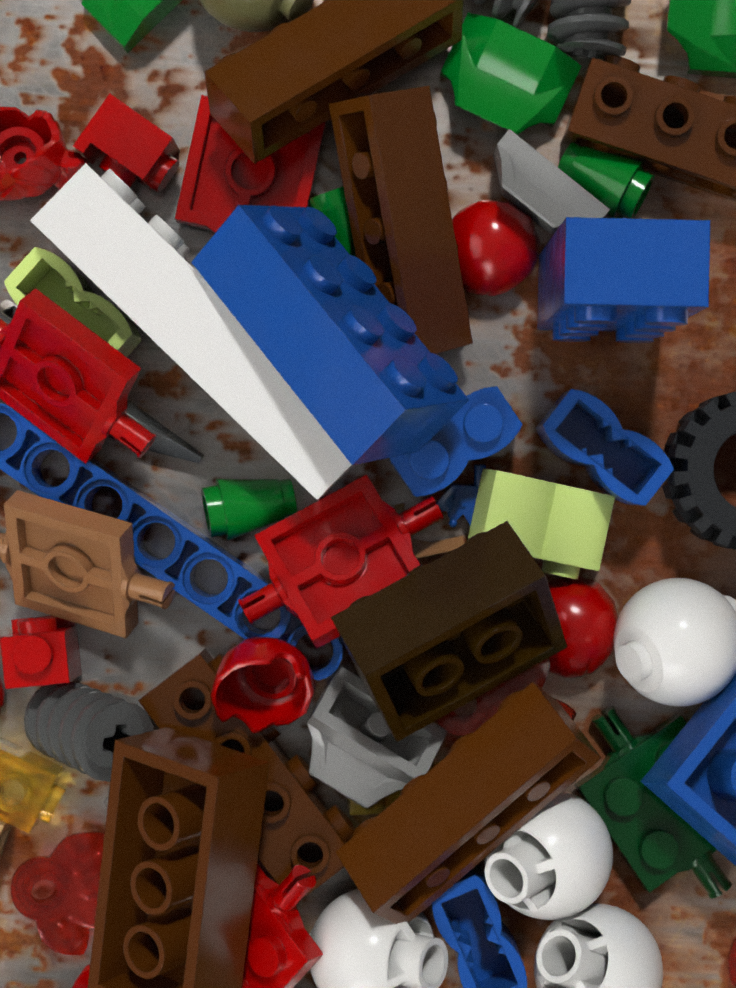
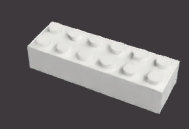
[30,163,354,500]

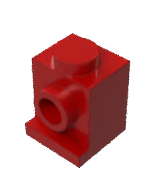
[73,93,180,193]
[0,615,82,689]

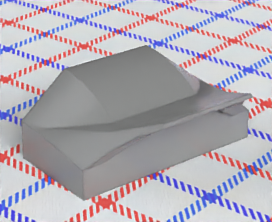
[493,129,610,234]
[306,665,448,809]

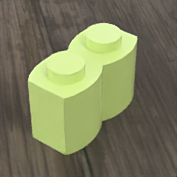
[4,247,142,357]
[468,468,615,580]

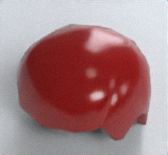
[452,199,540,297]
[538,576,618,678]
[210,637,316,733]

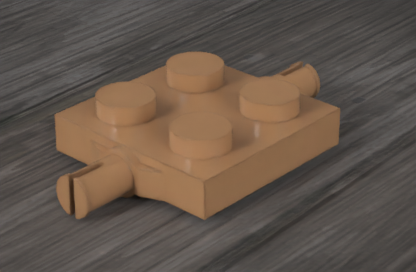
[0,490,175,638]

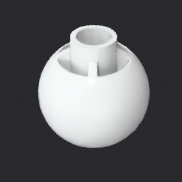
[613,578,736,707]
[484,791,613,920]
[309,889,448,988]
[534,904,663,988]

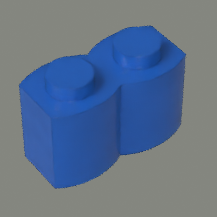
[389,386,522,497]
[536,389,674,506]
[432,864,527,988]

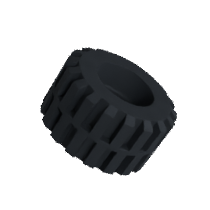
[662,391,736,550]

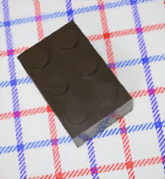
[331,521,567,742]

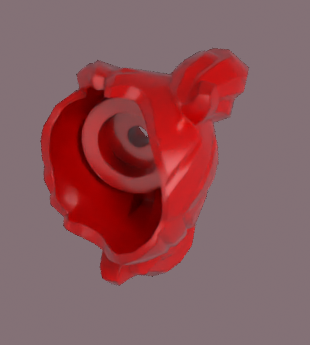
[0,107,88,201]

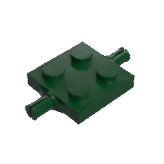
[574,706,732,899]

